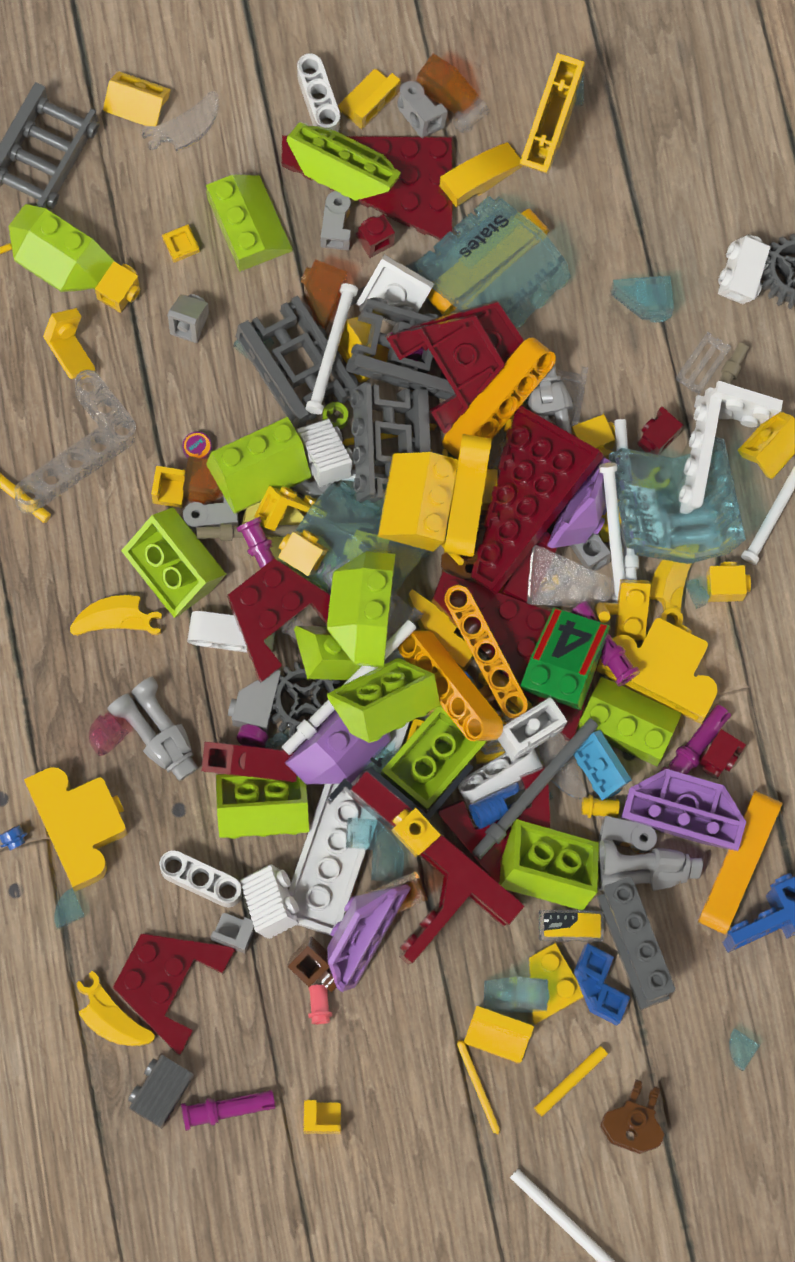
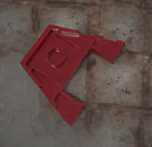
[409,300,524,407]
[385,314,505,434]
[227,558,331,683]
[437,766,551,883]
[112,934,235,1056]

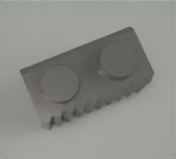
[128,1055,194,1129]

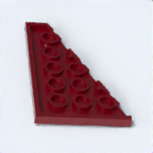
[282,136,452,245]
[471,406,604,594]
[432,572,601,741]

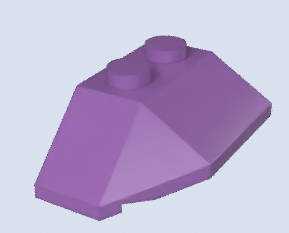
[547,457,610,548]
[285,710,391,784]
[622,769,746,851]
[327,884,411,992]

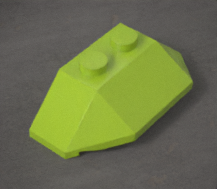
[286,122,401,201]
[9,204,115,292]
[327,551,396,668]

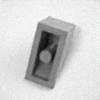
[167,294,209,343]
[228,670,281,734]

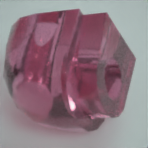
[88,712,129,756]

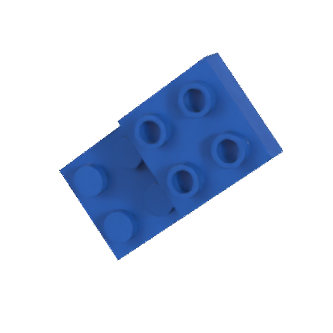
[722,873,795,953]

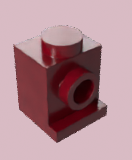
[355,214,395,258]
[637,406,683,458]
[699,729,747,779]

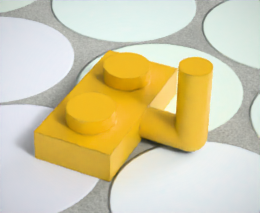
[595,579,651,640]

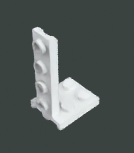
[679,381,783,514]

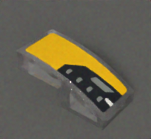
[538,910,604,943]

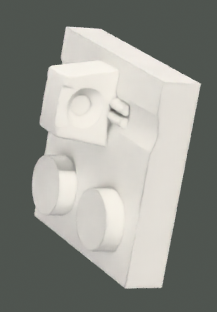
[356,254,434,326]

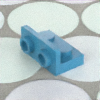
[573,730,632,800]

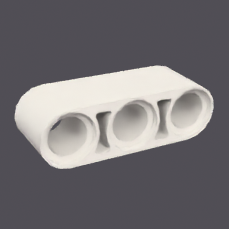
[297,54,340,132]
[187,611,275,653]
[458,749,542,808]
[159,850,242,908]

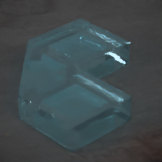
[346,817,405,883]

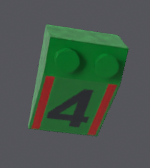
[521,607,610,710]

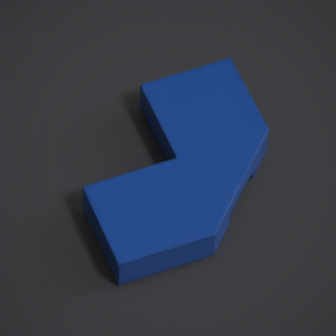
[574,943,630,1025]

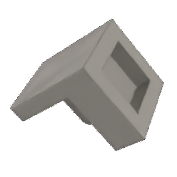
[211,913,255,954]

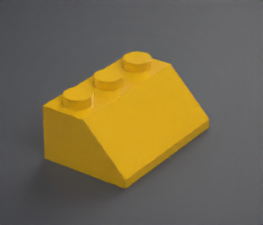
[378,452,458,552]

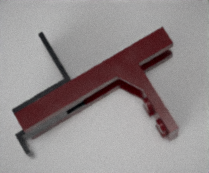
[326,763,525,965]

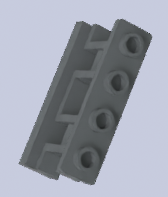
[235,295,358,430]
[346,297,455,400]
[350,382,431,502]
[597,877,675,1010]

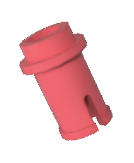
[308,985,332,1025]

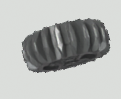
[761,233,795,310]
[271,662,341,738]

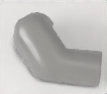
[291,480,334,499]

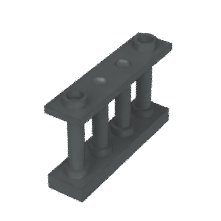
[0,82,99,210]

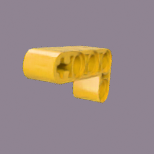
[444,434,492,557]

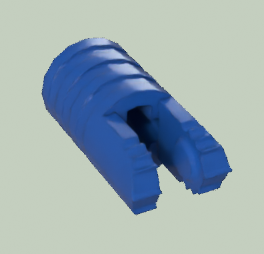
[469,782,521,829]

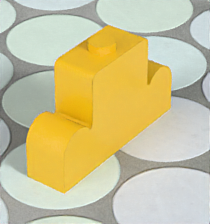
[520,53,585,174]
[596,618,718,724]
[24,767,127,892]

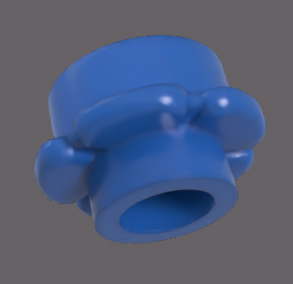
[0,825,28,851]

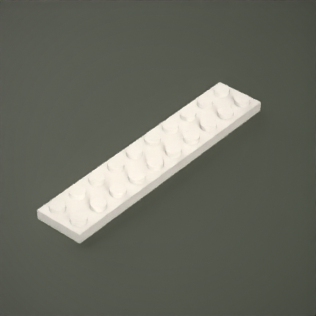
[288,648,410,936]

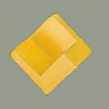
[151,466,187,508]
[304,1100,341,1134]

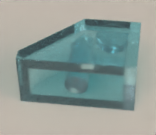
[611,276,674,323]
[483,976,549,1012]

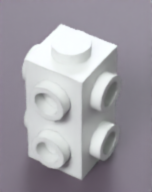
[718,235,771,304]

